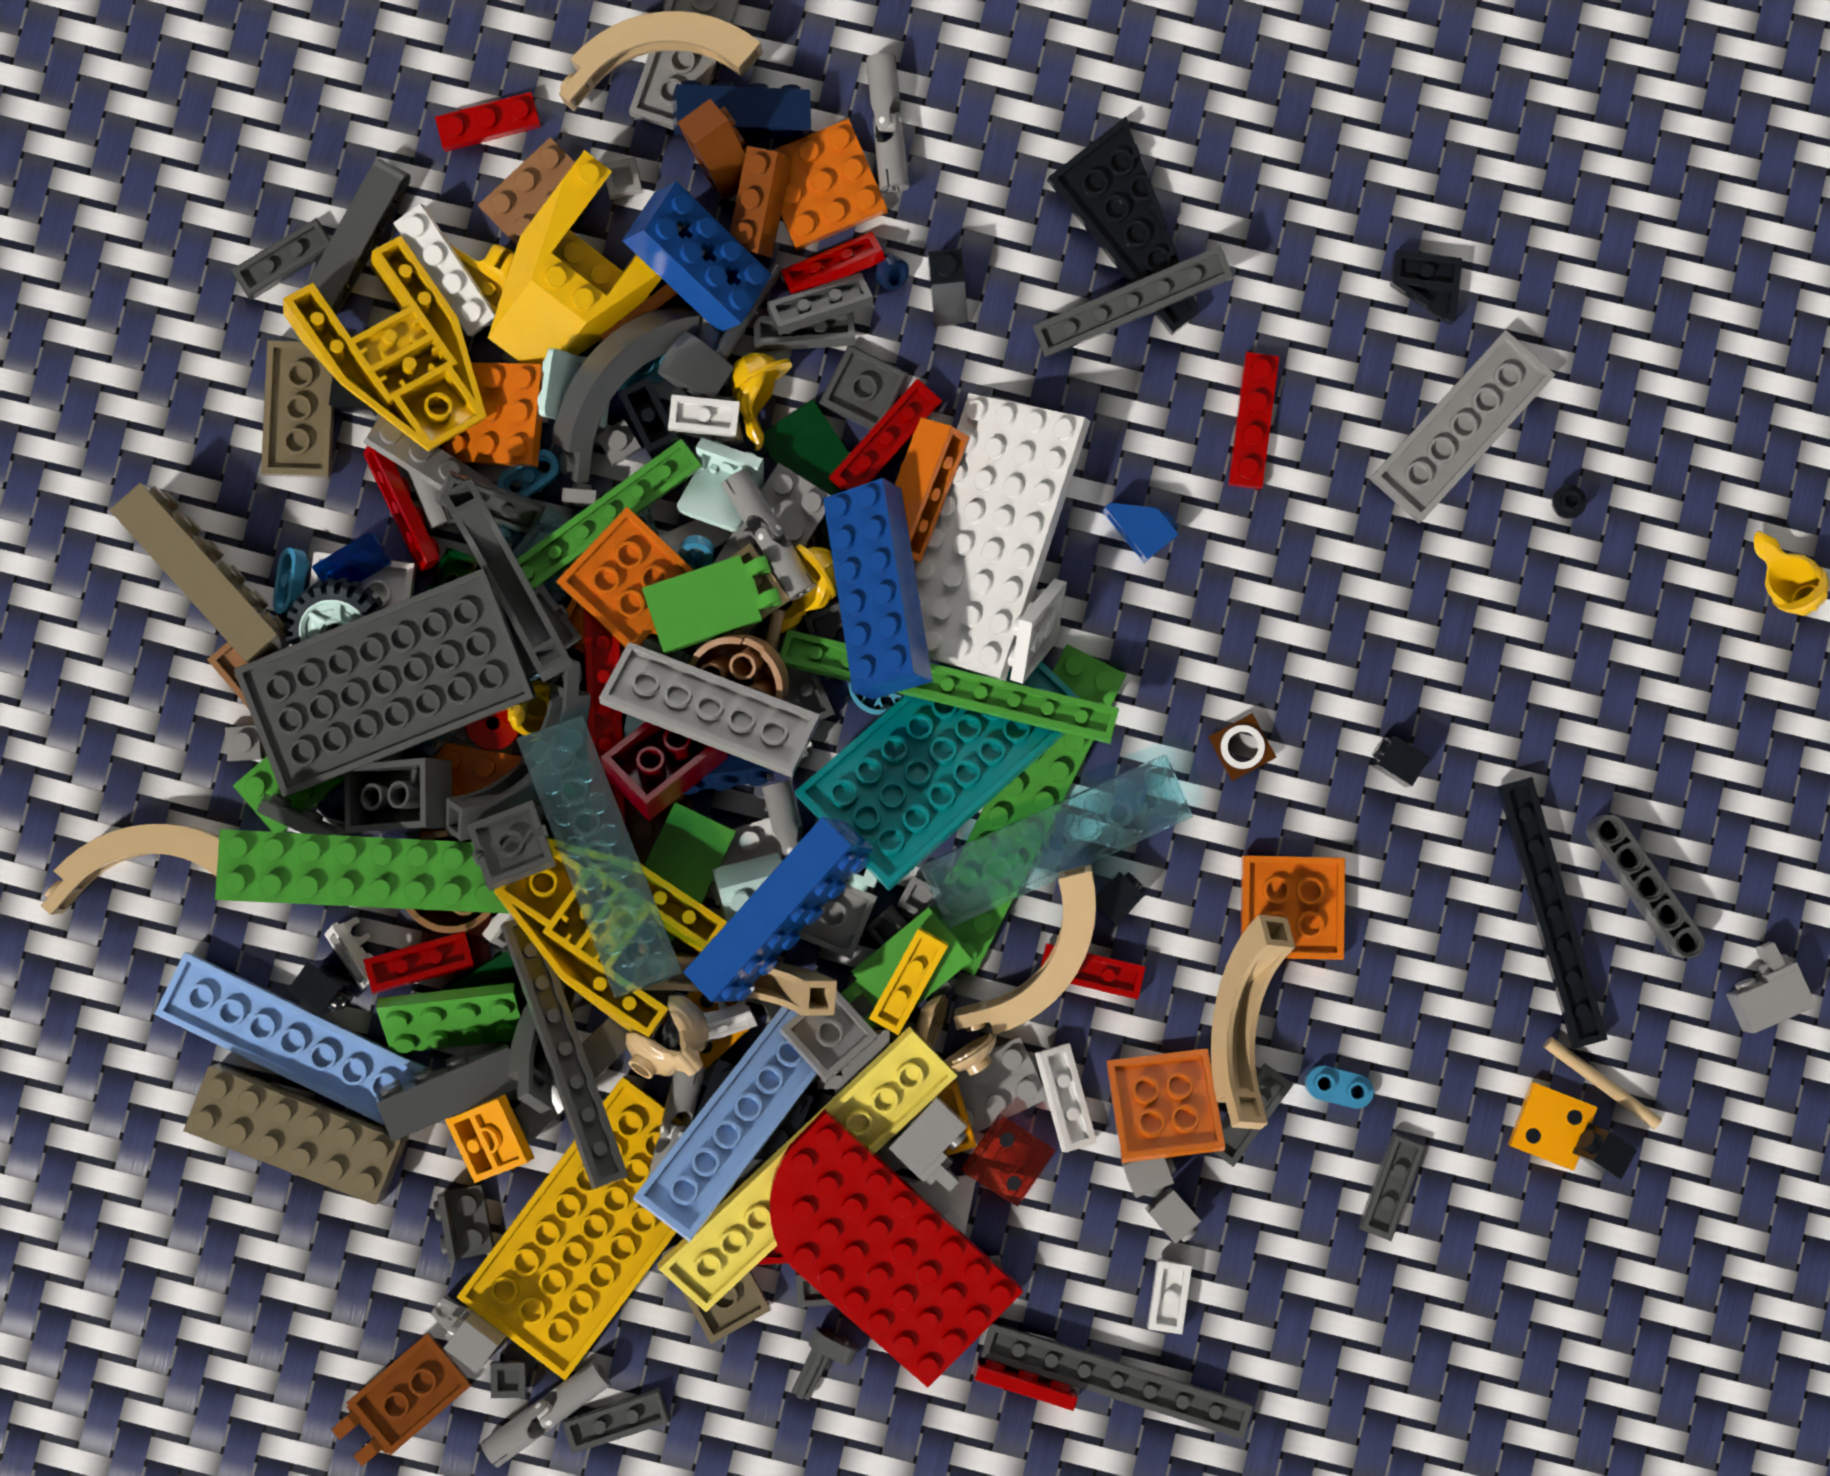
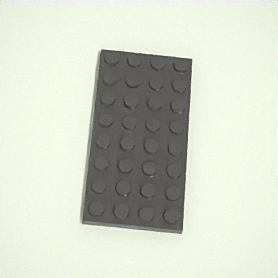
[234,568,537,797]

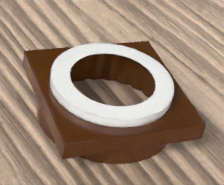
[1208,713,1277,781]

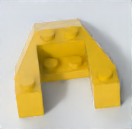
[488,150,662,364]
[283,235,487,452]
[494,838,727,1038]

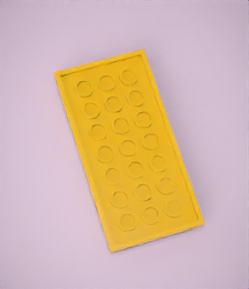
[456,1076,683,1381]

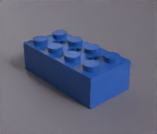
[622,181,772,333]

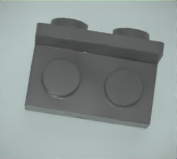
[434,1183,495,1263]

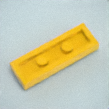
[868,927,949,1035]

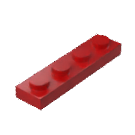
[1228,352,1279,490]
[829,379,942,491]
[363,445,440,573]

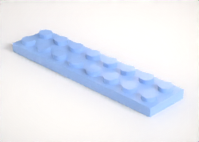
[154,952,427,1125]
[633,1006,818,1242]

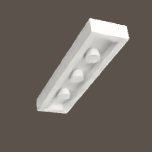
[393,204,496,337]

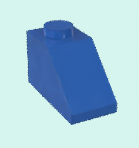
[1102,503,1179,563]

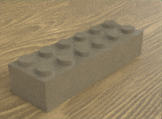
[110,483,290,663]
[183,1063,409,1205]

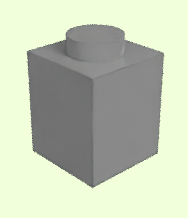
[1121,1157,1177,1198]
[1145,1186,1201,1244]

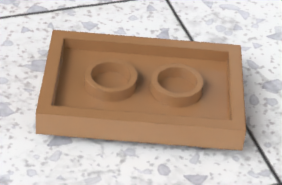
[478,137,575,246]

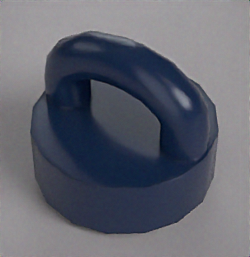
[876,253,909,291]

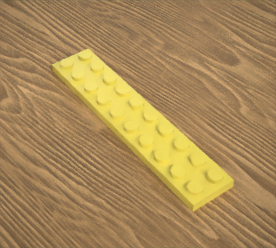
[657,1026,957,1312]

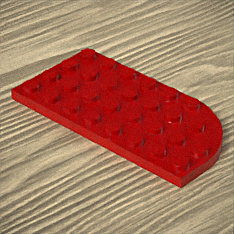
[769,1109,1023,1388]

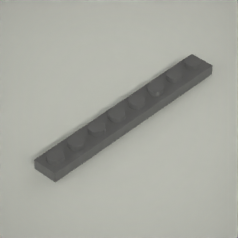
[501,919,628,1190]
[980,1322,1254,1440]

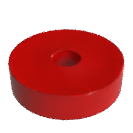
[465,710,518,750]

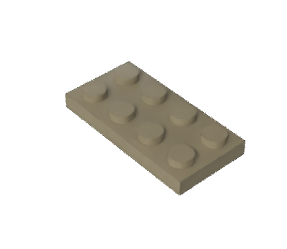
[261,340,335,478]

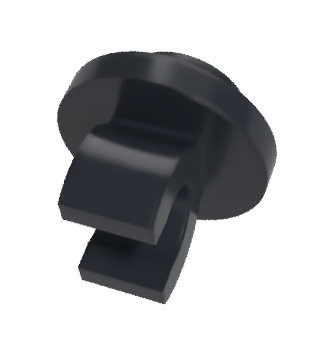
[1552,485,1587,519]

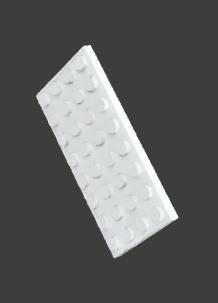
[913,393,1091,681]

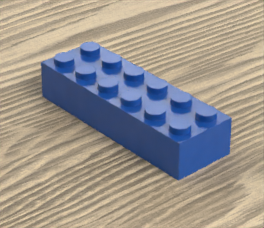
[823,478,933,700]
[683,816,874,1002]

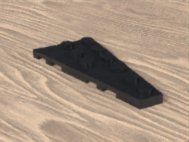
[1047,116,1199,335]

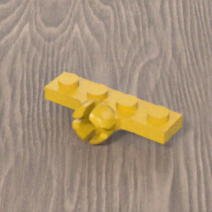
[450,243,514,312]

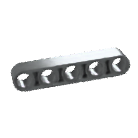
[306,158,411,316]
[1586,815,1705,958]

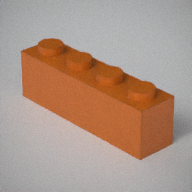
[895,418,969,563]

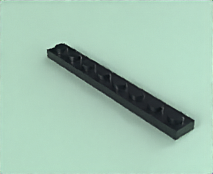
[1497,777,1608,1049]

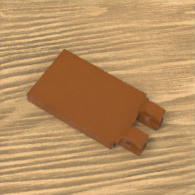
[331,1332,473,1466]

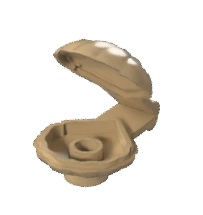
[625,995,709,1079]
[915,995,997,1076]

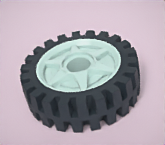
[285,577,384,645]

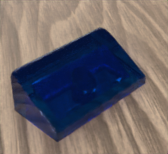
[312,532,392,583]

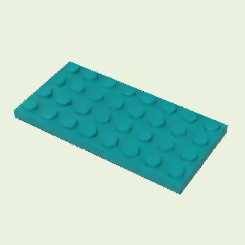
[795,661,1080,891]

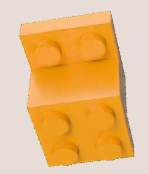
[445,1095,535,1183]

